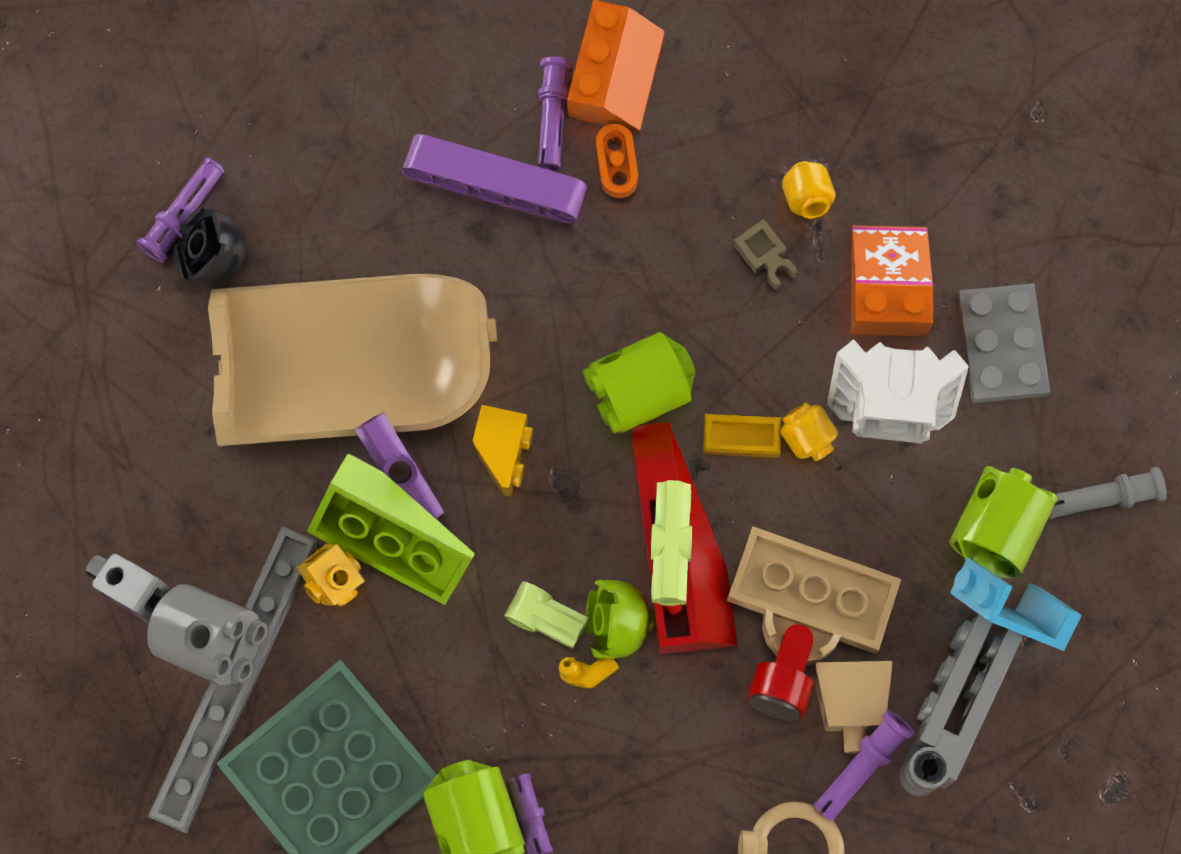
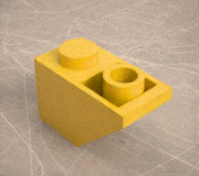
[473,405,533,497]

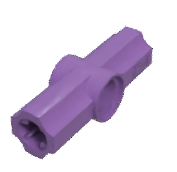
[354,412,445,519]

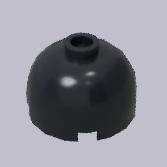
[174,207,246,285]

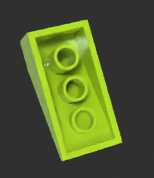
[306,453,475,605]

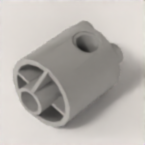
[147,584,267,686]

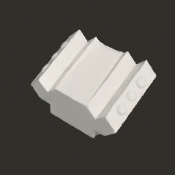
[827,339,969,443]

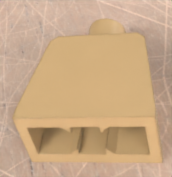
[812,661,892,754]

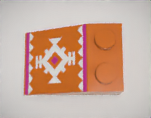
[851,225,933,337]

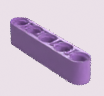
[402,134,587,224]

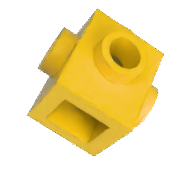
[296,543,365,607]

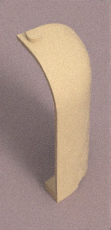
[208,274,497,446]

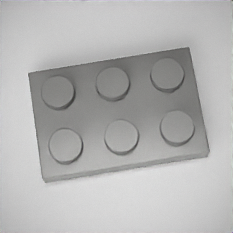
[957,283,1050,403]

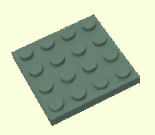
[216,659,437,854]

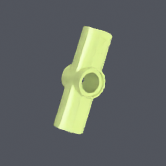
[651,480,692,606]

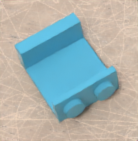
[950,558,1082,651]

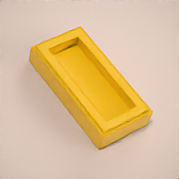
[703,414,781,458]

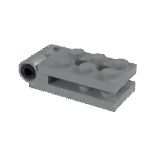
[899,614,1024,796]

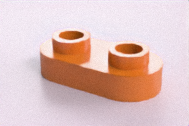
[596,123,638,198]

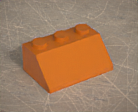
[567,0,665,133]

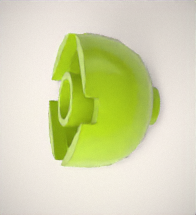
[585,580,655,659]

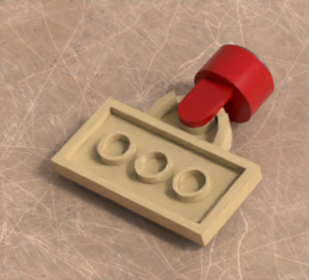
[727,526,901,721]

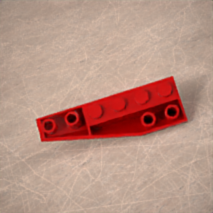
[631,422,737,655]

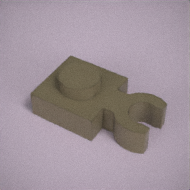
[733,219,797,290]

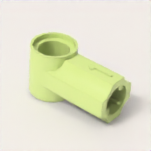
[504,581,589,649]

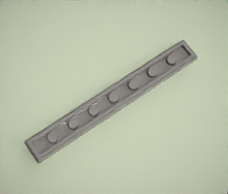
[148,526,319,834]

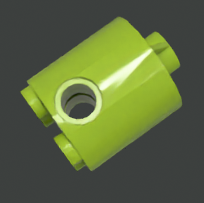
[582,332,696,433]
[949,466,1058,578]
[422,760,525,854]

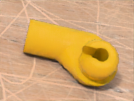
[558,657,619,689]

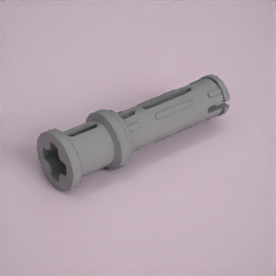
[1048,467,1167,520]

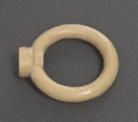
[738,802,845,854]

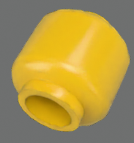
[782,161,836,219]
[780,402,838,462]

